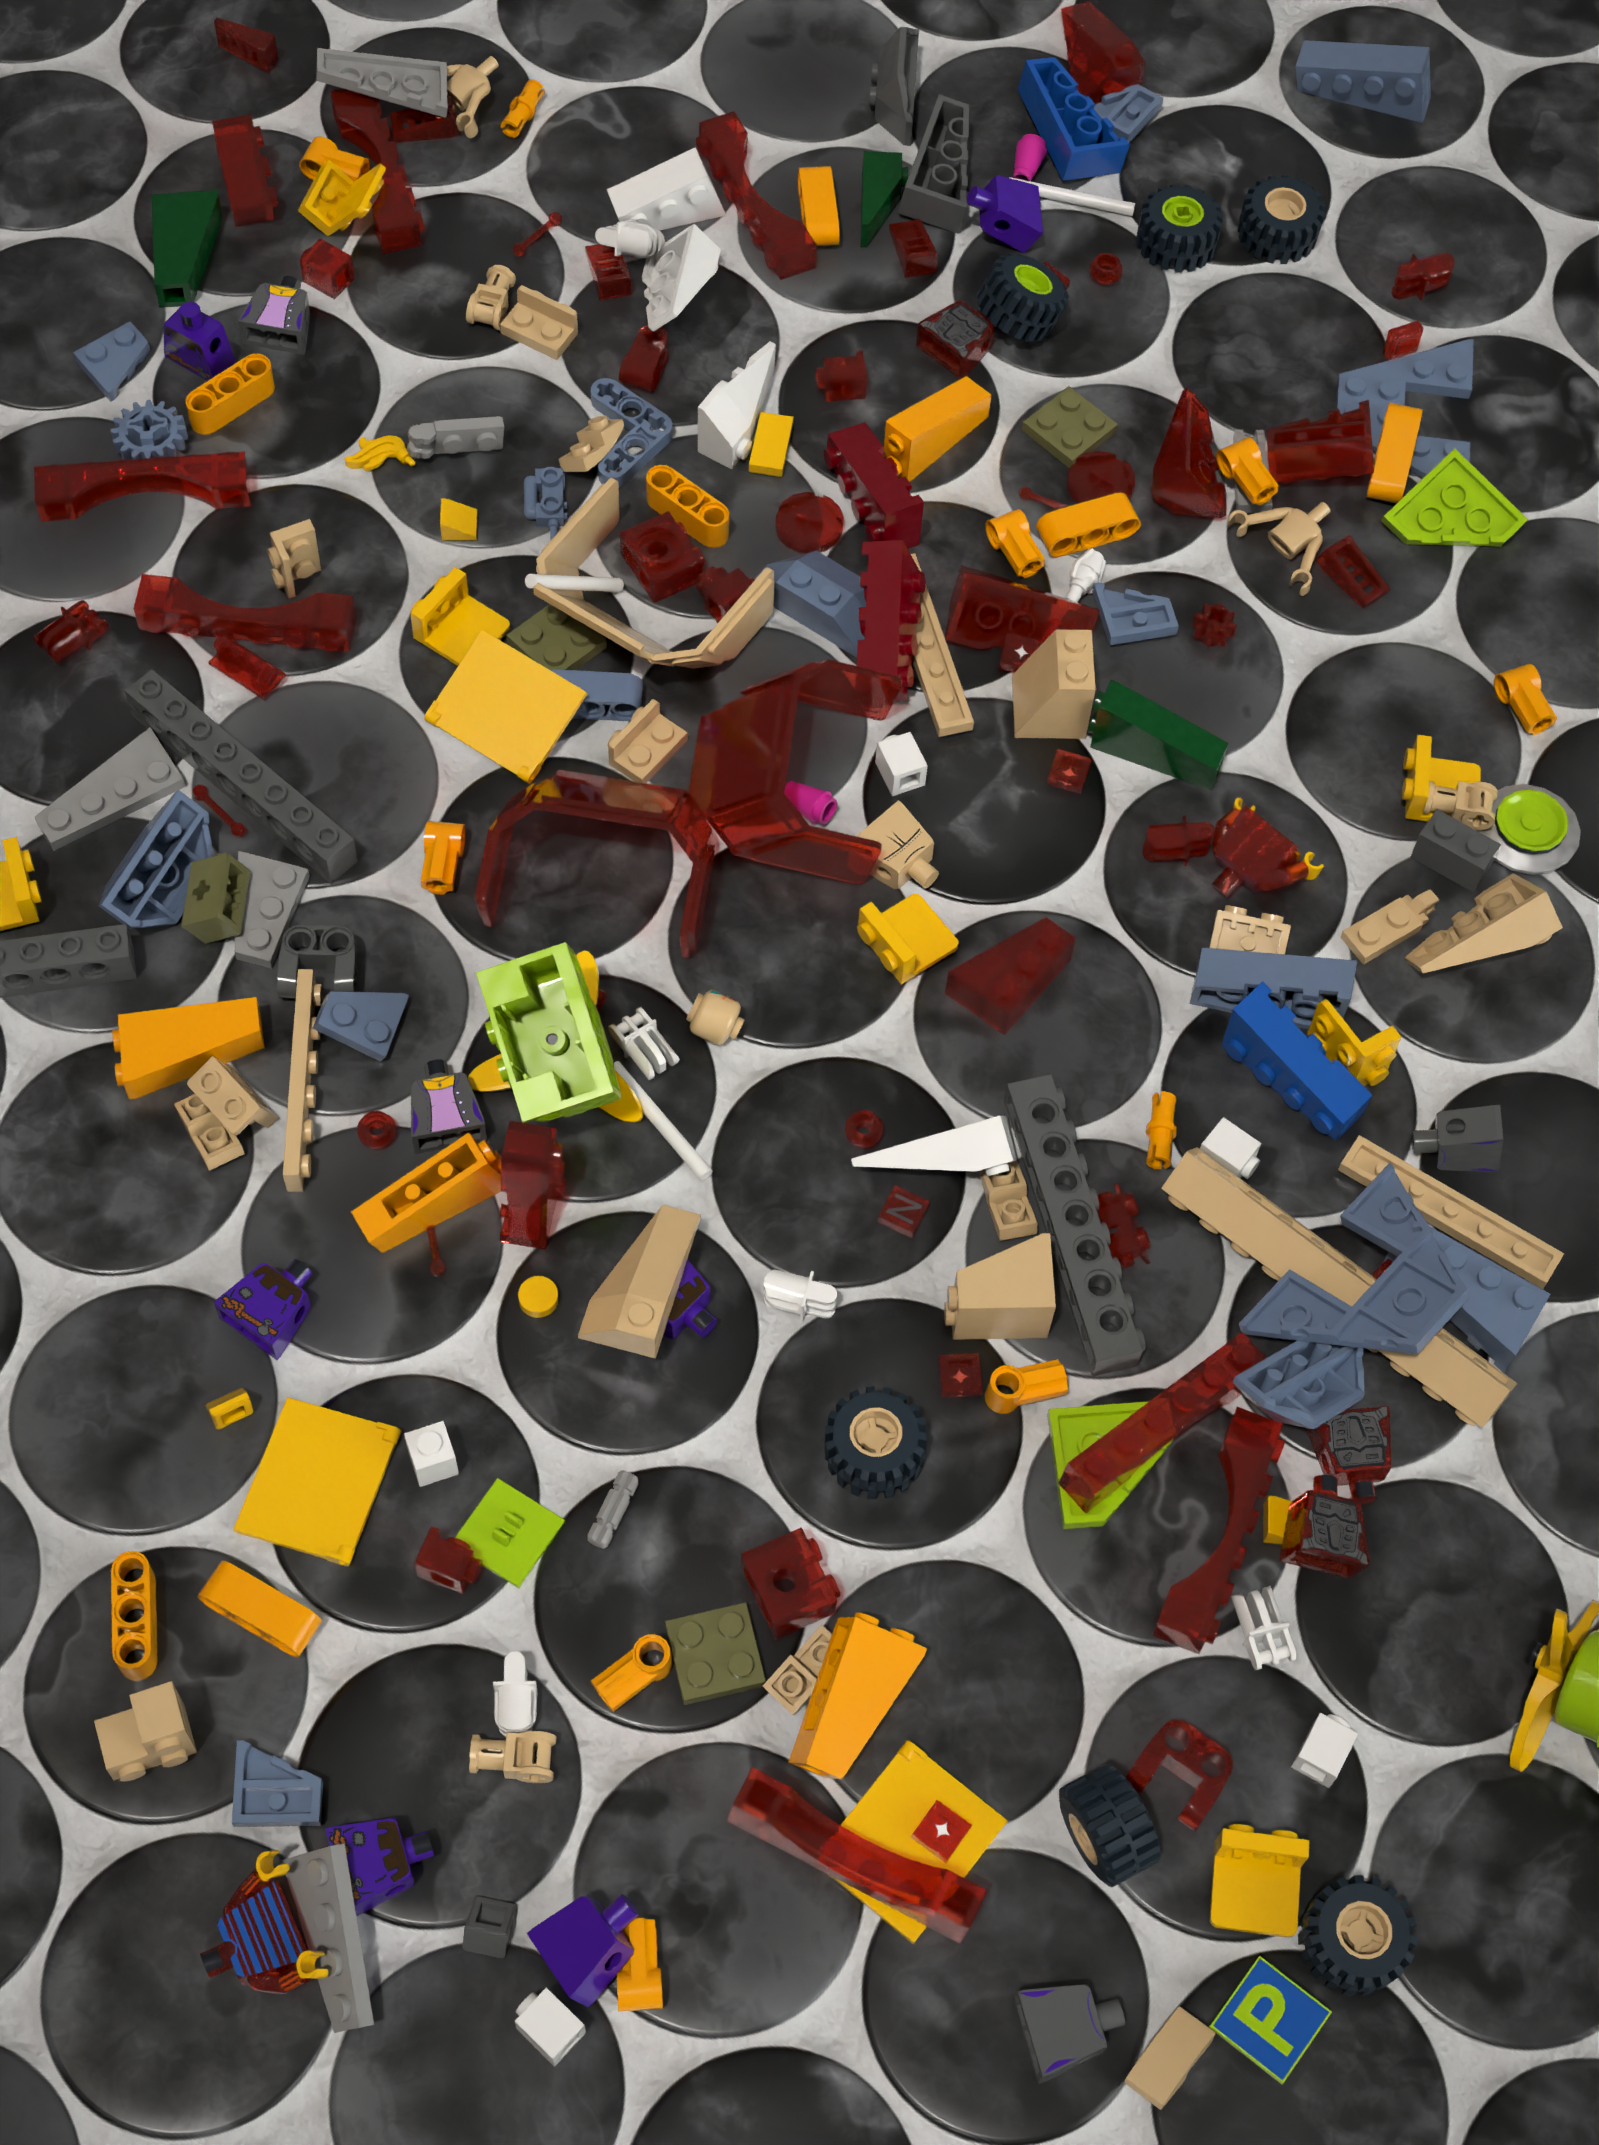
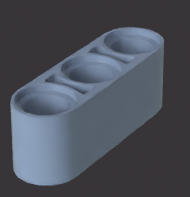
[551,669,643,721]

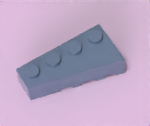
[1295,40,1431,123]
[1189,948,1357,1029]
[1383,1226,1551,1374]

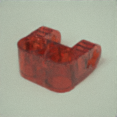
[1126,1720,1233,1832]

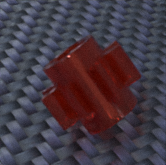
[1192,603,1237,647]

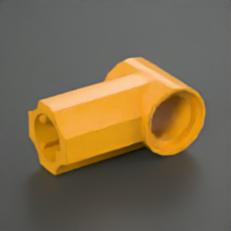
[299,136,370,181]
[1216,437,1279,506]
[985,509,1045,578]
[1494,664,1557,735]
[421,821,465,895]
[985,1359,1068,1414]
[591,1634,673,1712]
[617,1918,663,2012]

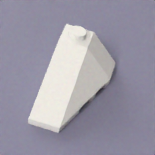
[642,224,721,331]
[698,341,776,469]
[851,1116,1017,1177]

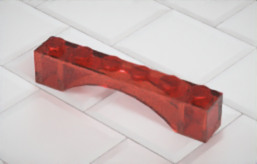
[330,89,425,254]
[696,111,817,280]
[34,451,251,522]
[133,574,356,652]
[1058,1332,1267,1513]
[1152,1406,1285,1654]
[727,1767,987,1944]

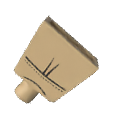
[848,800,939,889]

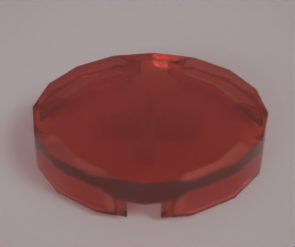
[1067,451,1135,504]
[775,492,844,553]

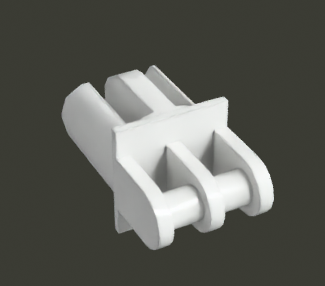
[595,219,665,258]
[608,1007,680,1080]
[763,1270,837,1323]
[1231,1586,1296,1670]
[493,1651,538,1737]

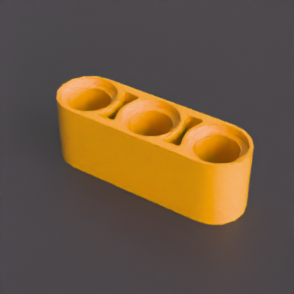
[798,166,839,247]
[186,354,275,435]
[1366,402,1423,504]
[646,465,729,548]
[1036,492,1141,557]
[111,1551,157,1681]
[197,1560,322,1658]

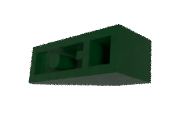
[860,151,908,248]

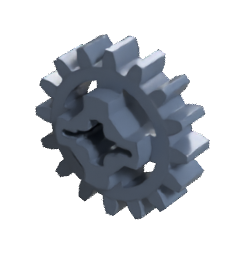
[111,400,188,469]

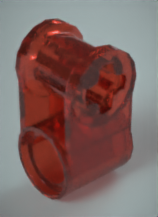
[619,325,669,392]

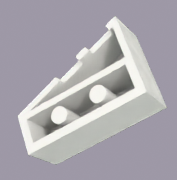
[607,147,726,230]

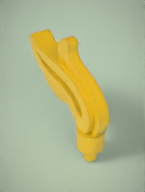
[344,435,415,471]

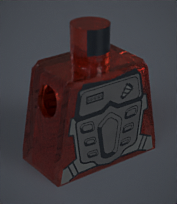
[916,301,994,379]
[1306,1406,1392,1505]
[1280,1475,1370,1579]

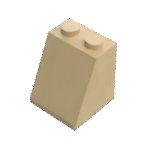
[1012,629,1096,739]
[944,1233,1056,1340]

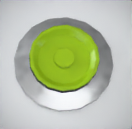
[1476,784,1581,875]

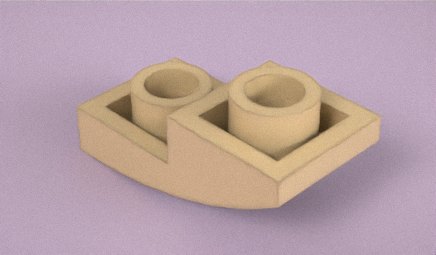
[559,416,624,472]
[174,1094,245,1171]
[979,1160,1037,1241]
[763,1624,832,1715]
[1124,2006,1216,2110]

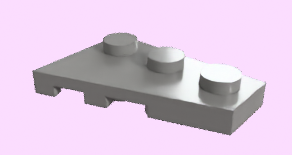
[234,851,310,969]

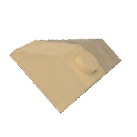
[1405,873,1563,973]
[578,1205,701,1359]

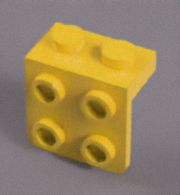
[298,160,386,236]
[410,567,510,666]
[1401,735,1481,821]
[0,837,42,931]
[857,894,959,985]
[1307,999,1401,1086]
[1210,1824,1309,1938]

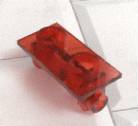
[208,636,287,700]
[1097,1183,1151,1268]

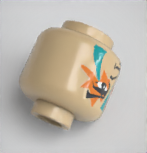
[686,990,745,1046]

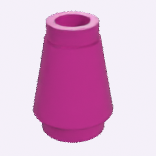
[1013,134,1047,181]
[782,780,837,825]

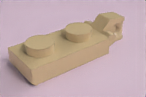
[1340,889,1439,964]

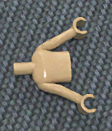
[447,56,499,138]
[1227,502,1331,596]

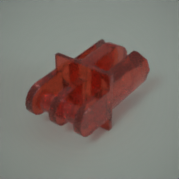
[1391,253,1454,301]
[33,600,109,663]
[1142,816,1215,866]

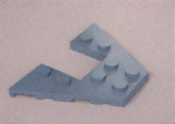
[1334,339,1474,479]
[1239,1163,1469,1354]

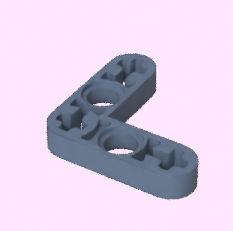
[591,378,673,487]

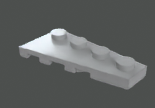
[316,48,448,118]
[35,727,186,851]
[281,1844,374,2033]

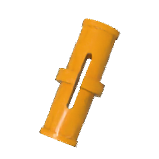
[500,79,545,138]
[1146,1091,1177,1170]

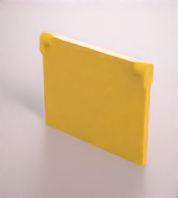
[424,630,588,784]
[233,1397,401,1566]
[812,1740,1008,1944]

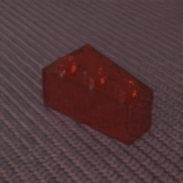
[212,114,278,227]
[1267,400,1374,483]
[945,917,1076,1035]
[500,1121,567,1250]

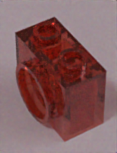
[620,511,705,603]
[741,1527,840,1640]

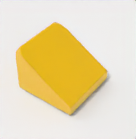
[440,498,477,540]
[206,1388,254,1429]
[1263,1496,1305,1545]

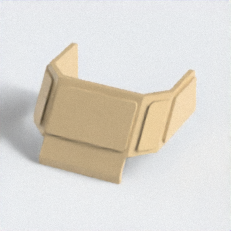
[533,478,774,669]

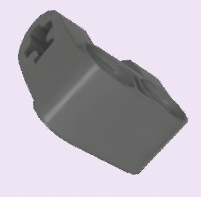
[277,925,358,999]

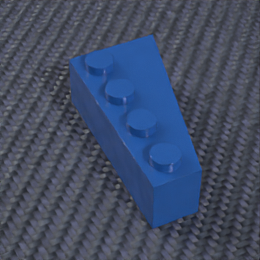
[1017,57,1130,181]
[1221,981,1372,1141]

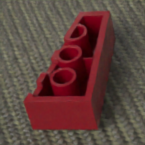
[824,422,924,549]
[856,540,926,702]

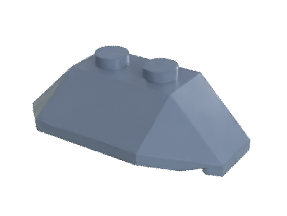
[747,550,866,658]
[99,790,213,929]
[1233,1340,1365,1429]

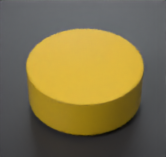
[518,1276,558,1318]

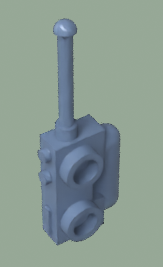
[524,467,567,541]

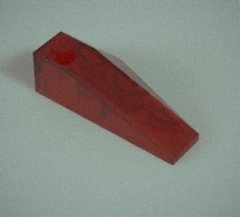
[1061,1,1146,104]
[1151,388,1227,518]
[945,565,1100,649]

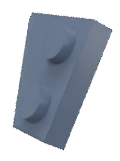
[1094,84,1164,142]
[73,321,151,402]
[1092,582,1179,645]
[312,991,409,1061]
[232,1740,323,1827]

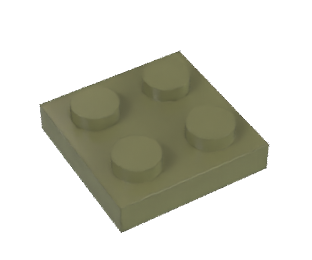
[1022,386,1118,469]
[506,604,607,670]
[665,1602,766,1705]

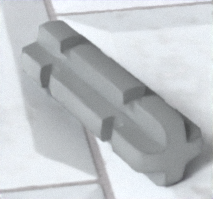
[588,1470,639,1549]

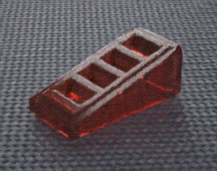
[214,17,279,73]
[390,96,462,142]
[889,219,938,277]
[585,244,632,300]
[1316,535,1390,608]

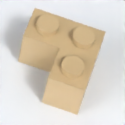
[94,1681,197,1781]

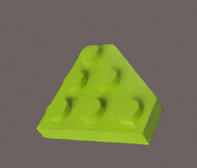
[1381,448,1528,547]
[1047,1400,1174,1529]

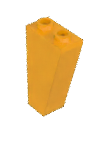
[884,376,991,482]
[112,997,264,1100]
[351,1132,511,1253]
[788,1612,927,1779]

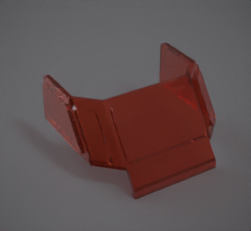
[681,659,902,884]
[475,770,715,958]

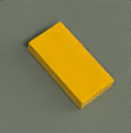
[749,412,794,477]

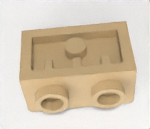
[500,285,578,360]
[267,519,321,599]
[608,699,688,787]
[1209,905,1291,954]
[187,1056,279,1135]

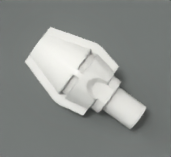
[1064,548,1106,607]

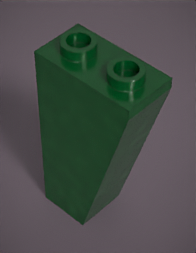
[151,190,222,308]
[1088,680,1228,790]

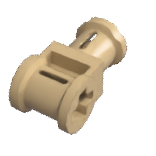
[466,265,516,331]
[1423,781,1497,830]
[469,1731,557,1783]

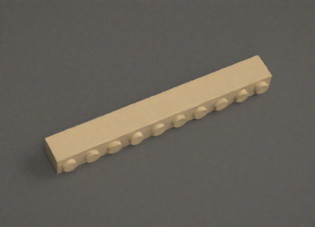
[1161,1147,1518,1428]

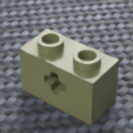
[181,852,250,944]

